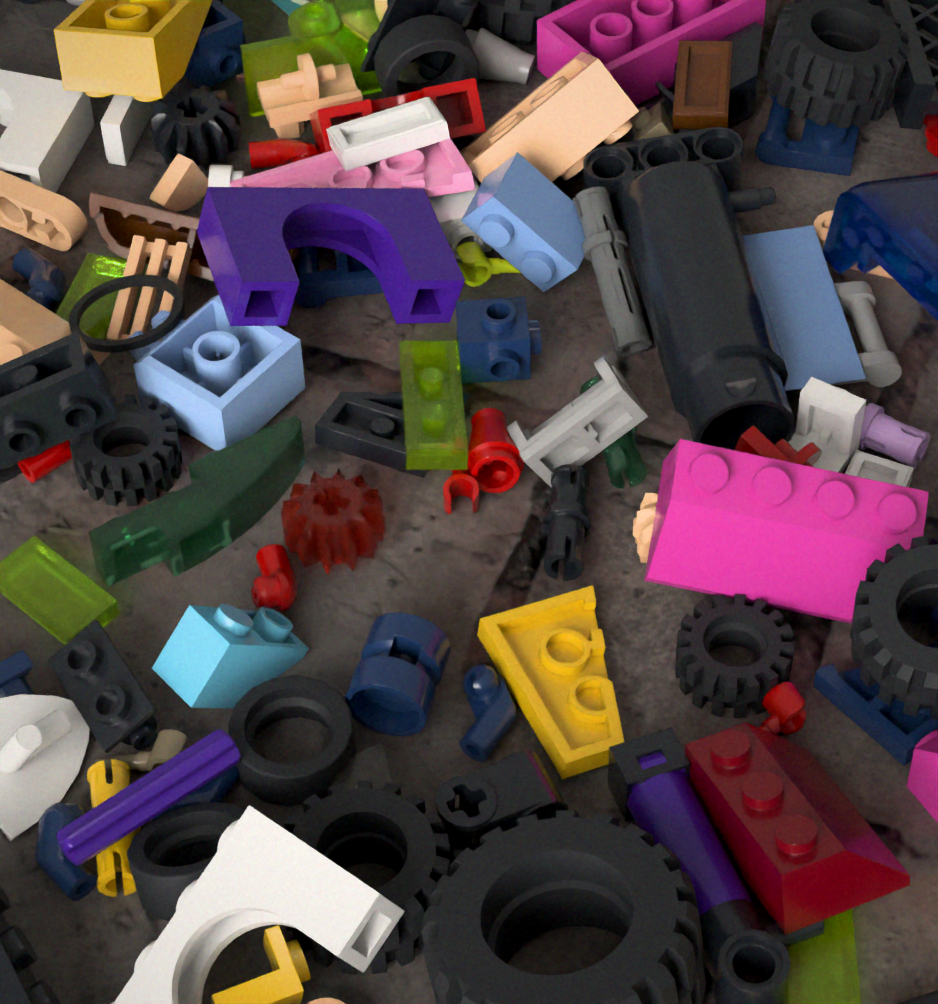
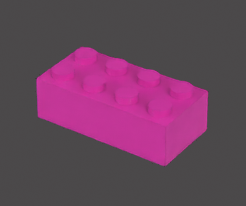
[537,0,766,106]

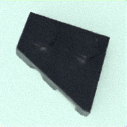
[315,392,471,478]

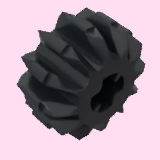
[150,84,241,171]

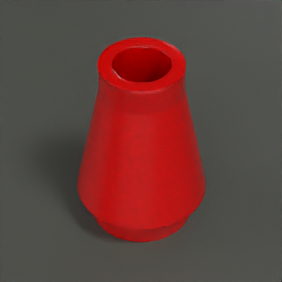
[464,408,524,493]

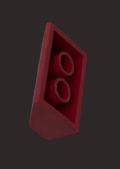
[685,722,910,935]

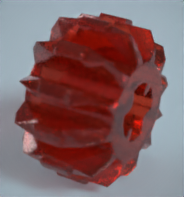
[281,468,386,574]

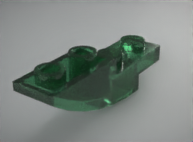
[88,415,306,587]

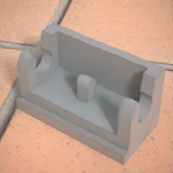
[507,356,648,488]

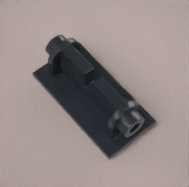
[47,619,157,753]

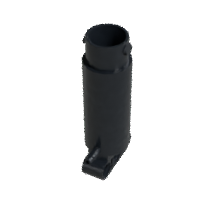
[583,127,796,450]

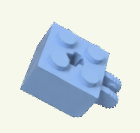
[129,294,305,458]

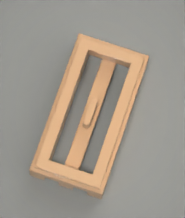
[106,235,192,341]

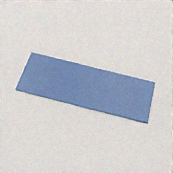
[743,225,866,391]

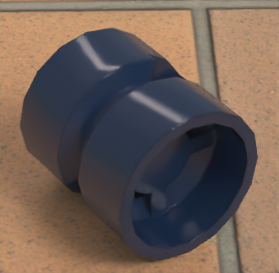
[344,612,451,736]

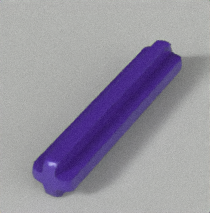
[56,729,241,865]

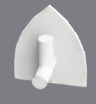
[0,694,90,841]

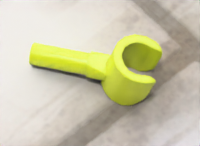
[456,242,521,287]

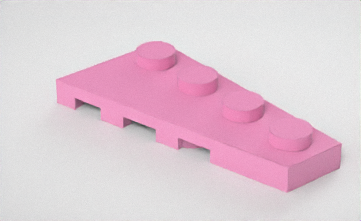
[229,138,475,198]

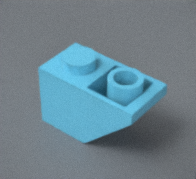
[152,604,309,709]

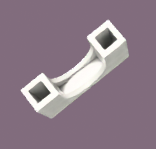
[0,69,95,193]
[110,805,405,1004]

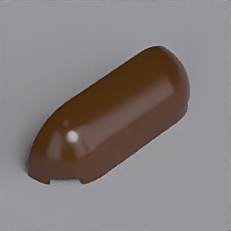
[89,192,301,281]

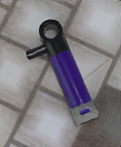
[608,727,825,1004]

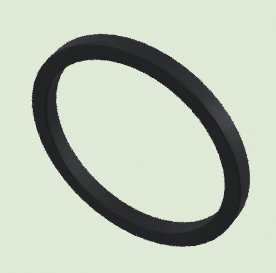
[69,275,185,353]

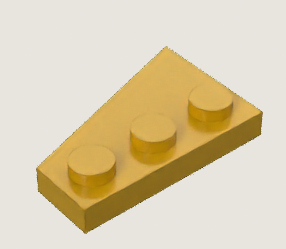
[477,585,624,779]

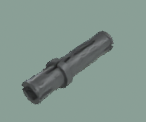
[573,187,652,356]

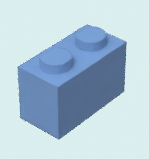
[461,152,585,292]

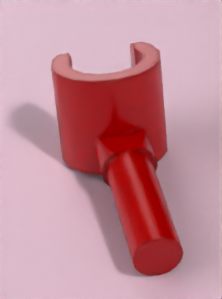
[443,446,480,514]
[758,682,806,735]

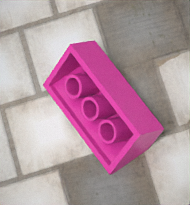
[644,439,929,624]

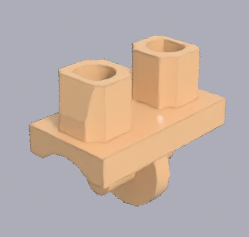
[257,53,363,139]

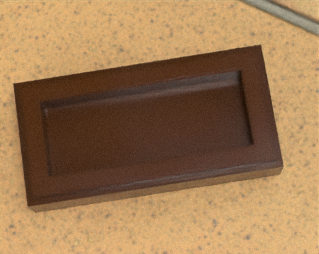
[673,40,733,130]

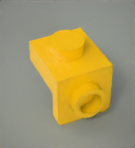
[211,925,311,1004]

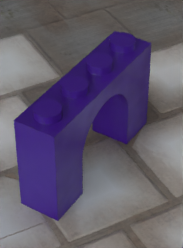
[197,187,465,326]

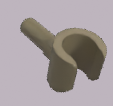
[95,729,187,774]

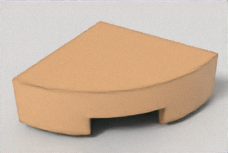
[149,154,208,212]

